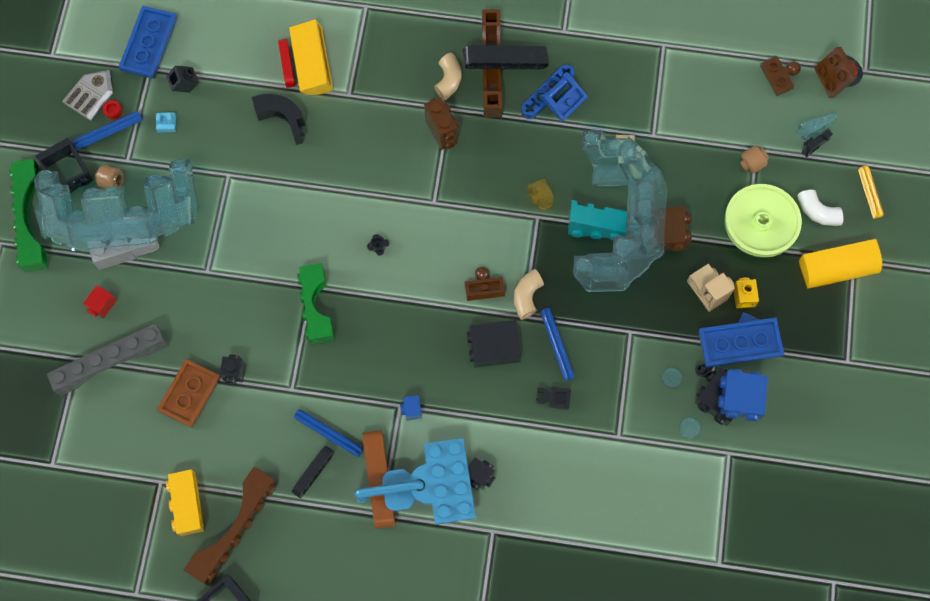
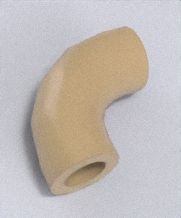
[434,53,462,101]
[513,269,544,320]

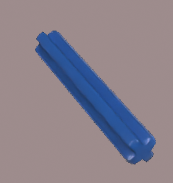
[72,111,142,150]
[540,308,574,381]
[294,409,363,457]

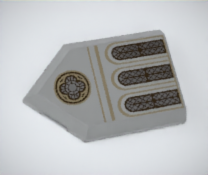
[62,70,113,121]

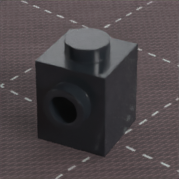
[166,65,199,93]
[220,354,246,384]
[468,458,496,490]

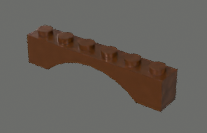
[482,9,502,118]
[184,467,277,585]

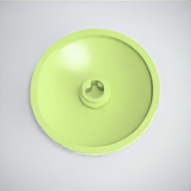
[724,184,802,257]

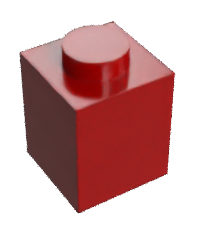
[83,285,117,319]

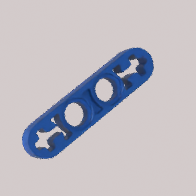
[521,65,575,119]

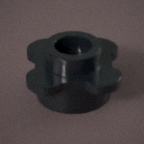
[367,234,389,256]

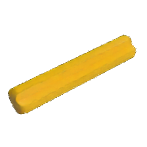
[858,166,884,219]

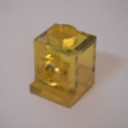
[527,179,554,211]

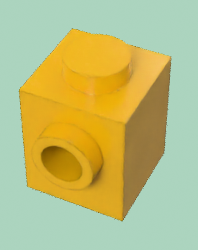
[734,278,759,308]

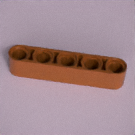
[362,430,396,529]

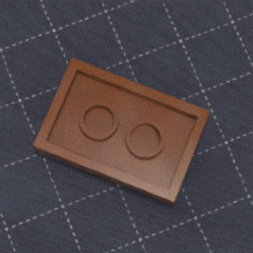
[157,359,221,428]

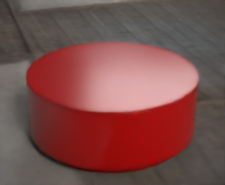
[103,100,123,120]

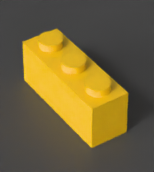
[166,469,204,536]

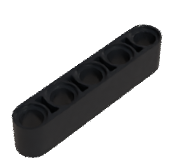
[462,45,549,69]

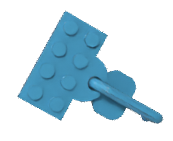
[354,438,476,525]

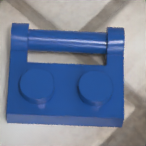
[540,72,588,121]

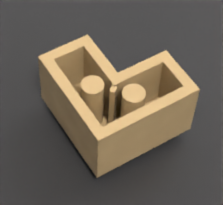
[687,264,735,312]

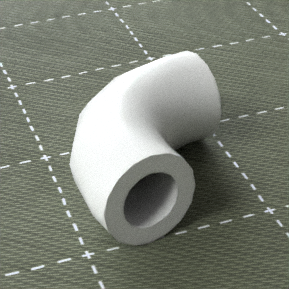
[797,190,843,226]

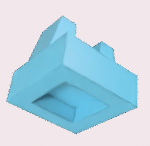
[156,112,177,133]

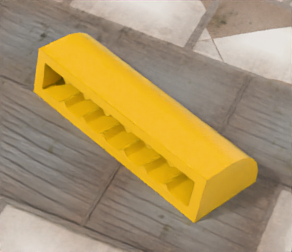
[289,19,333,95]
[799,239,882,289]

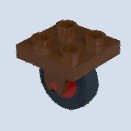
[814,47,863,98]

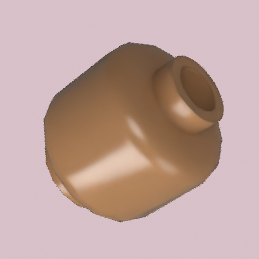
[740,146,769,173]
[95,165,124,191]

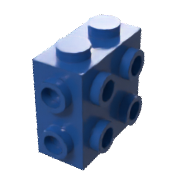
[718,369,768,421]

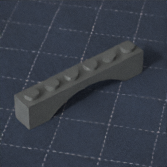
[47,323,168,396]

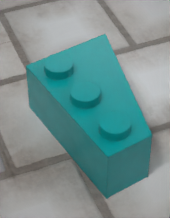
[568,200,627,241]

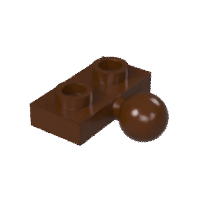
[760,56,801,96]
[464,267,505,301]

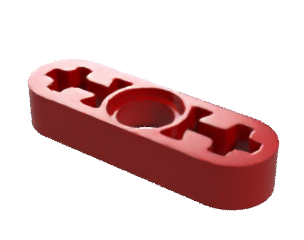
[278,39,295,88]

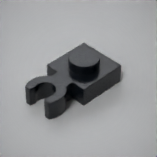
[801,129,833,158]
[536,387,571,410]

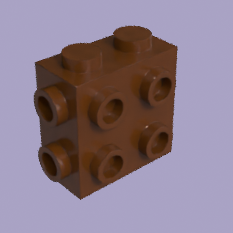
[424,97,459,150]
[644,206,692,253]

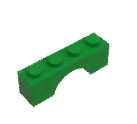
[297,263,335,345]

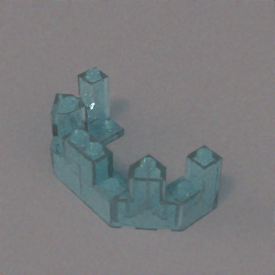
[573,130,667,292]
[34,158,199,251]

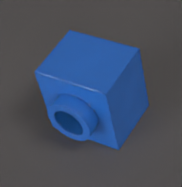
[400,395,422,421]

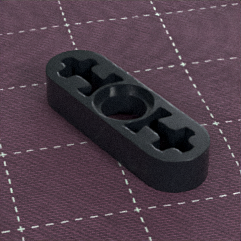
[292,446,335,498]

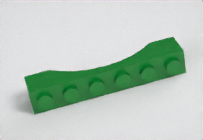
[9,159,48,272]

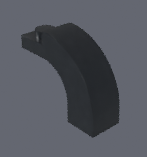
[251,94,305,145]

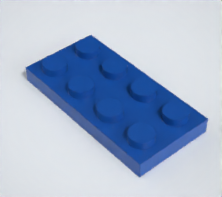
[118,6,177,79]
[698,317,785,368]

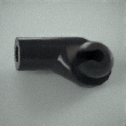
[695,364,716,377]

